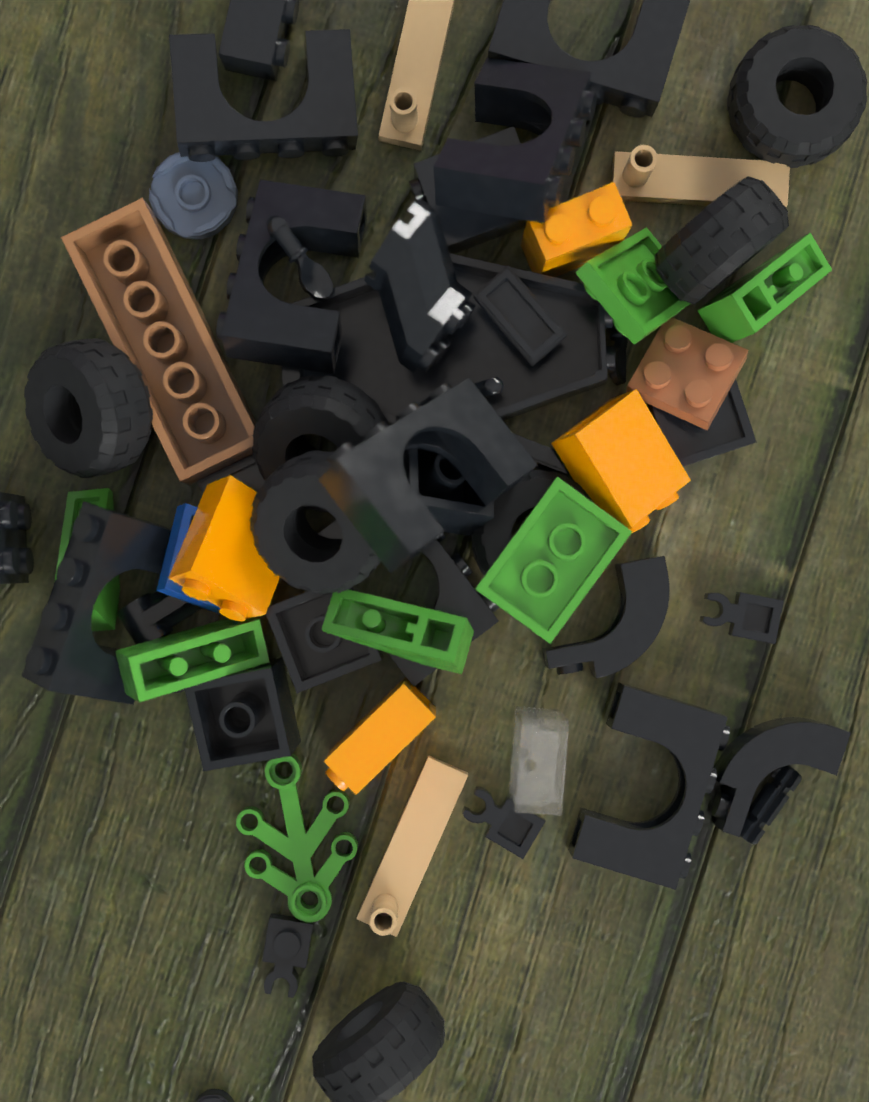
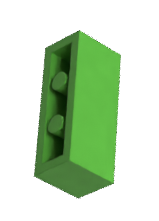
[115,617,270,703]

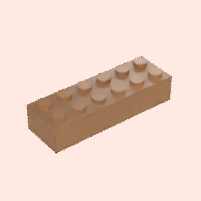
[61,198,256,485]

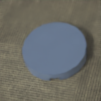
[149,152,238,239]

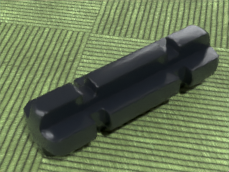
[740,765,802,845]

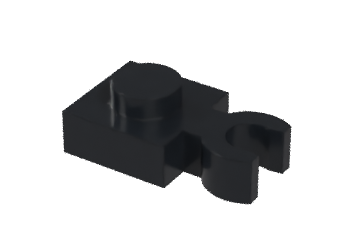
[699,592,784,644]
[462,787,546,859]
[262,913,314,998]

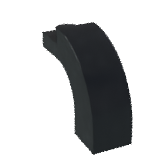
[542,556,670,678]
[711,717,851,837]

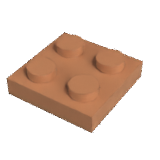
[626,317,749,430]

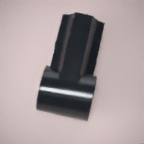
[116,591,202,645]

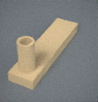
[379,0,455,151]
[611,145,790,208]
[356,755,468,937]

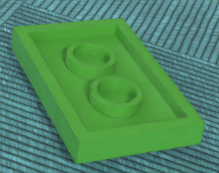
[575,227,691,345]
[475,477,632,644]

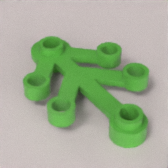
[236,754,358,922]

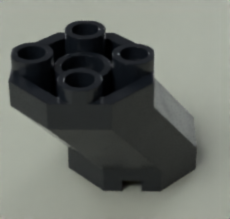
[364,200,476,373]

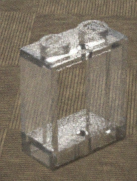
[508,706,569,816]

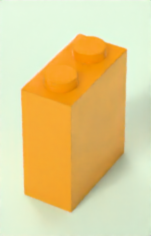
[521,182,632,277]
[551,389,691,533]
[168,475,280,621]
[324,677,436,795]

